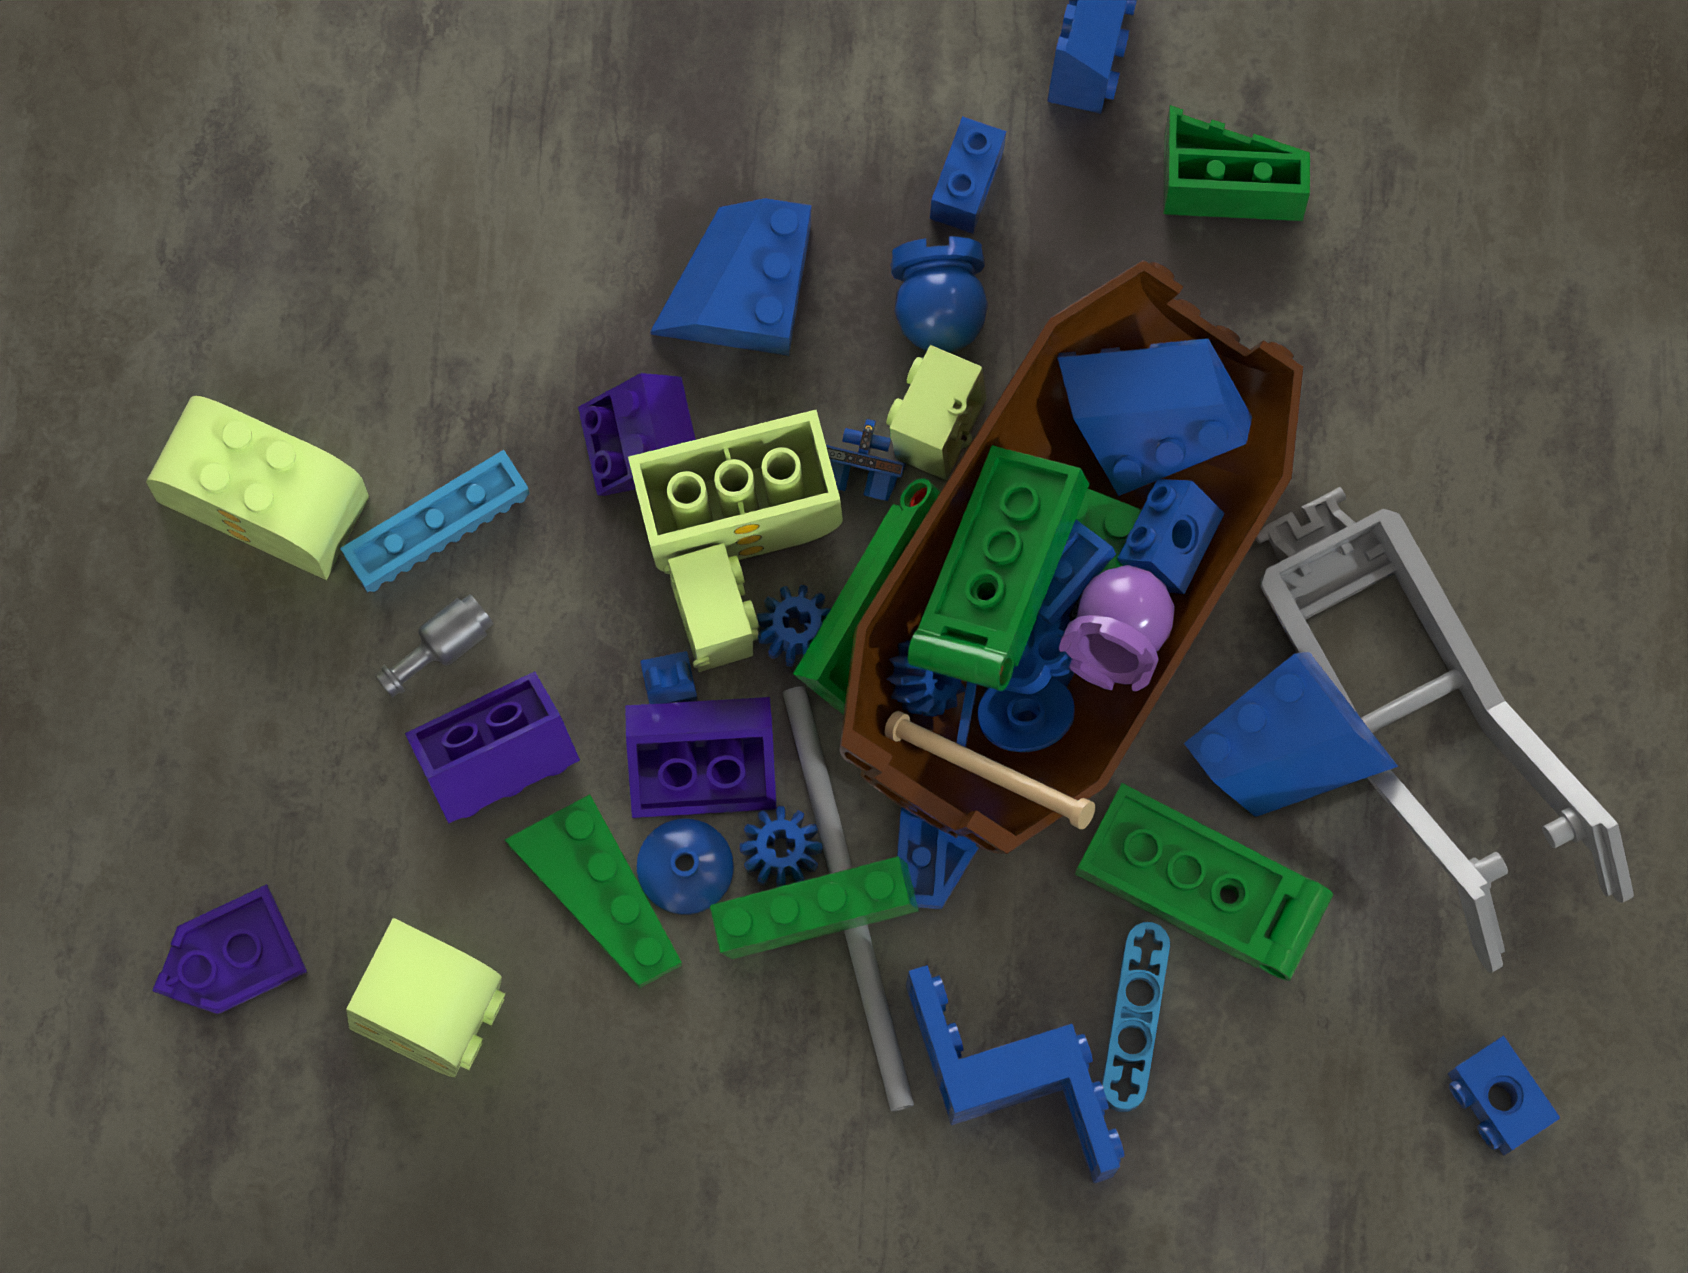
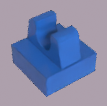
[640,651,697,704]

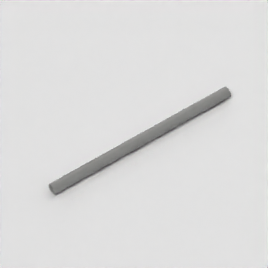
[783,686,914,1112]

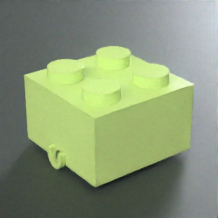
[886,345,987,480]
[664,543,759,672]

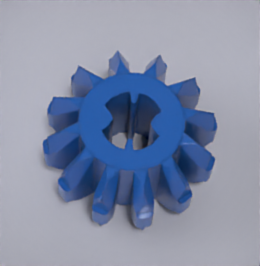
[757,585,831,667]
[886,636,966,717]
[740,806,822,888]

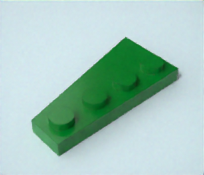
[505,794,682,988]

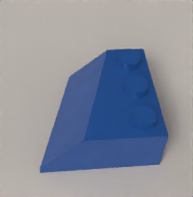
[1047,0,1137,114]
[650,198,811,356]
[1058,339,1252,496]
[1184,652,1398,817]

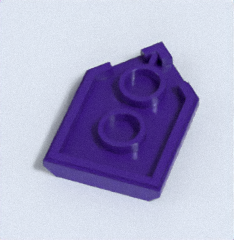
[152,884,307,1014]

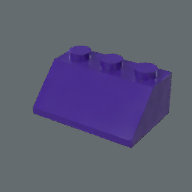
[405,671,580,824]
[625,697,777,818]

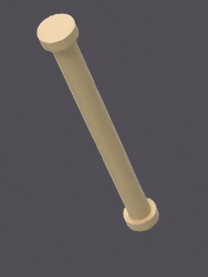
[885,711,1095,829]

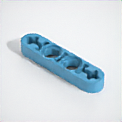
[1102,922,1170,1112]

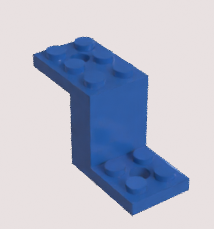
[906,965,1125,1183]

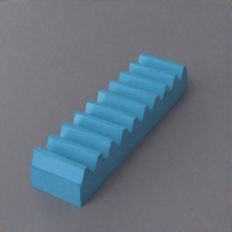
[340,450,530,592]

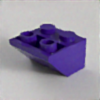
[578,373,696,496]

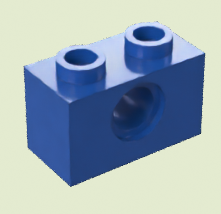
[929,116,1007,233]
[1117,479,1225,594]
[1448,1035,1560,1156]

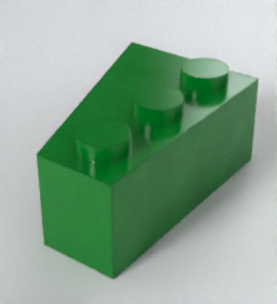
[1163,105,1310,221]

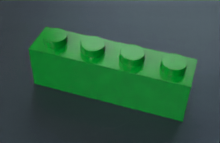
[710,856,919,959]

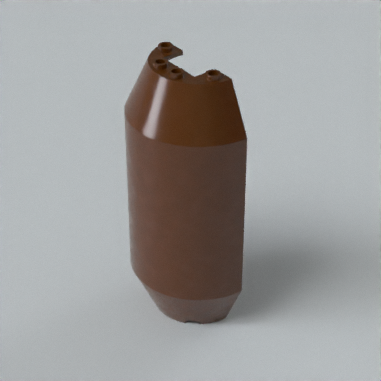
[839,260,1303,854]

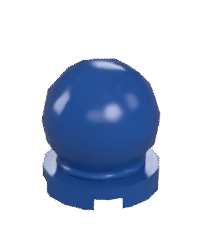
[890,236,988,353]

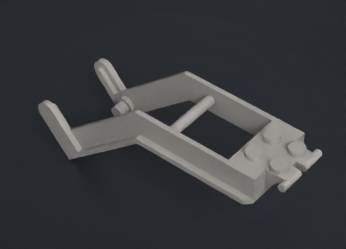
[1255,487,1634,973]

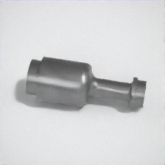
[375,594,494,698]

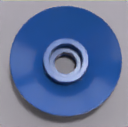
[978,677,1075,752]
[637,819,734,915]

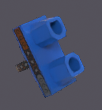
[826,419,906,501]

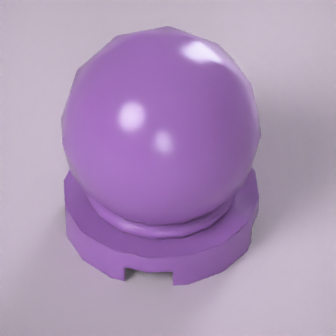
[1059,565,1175,691]

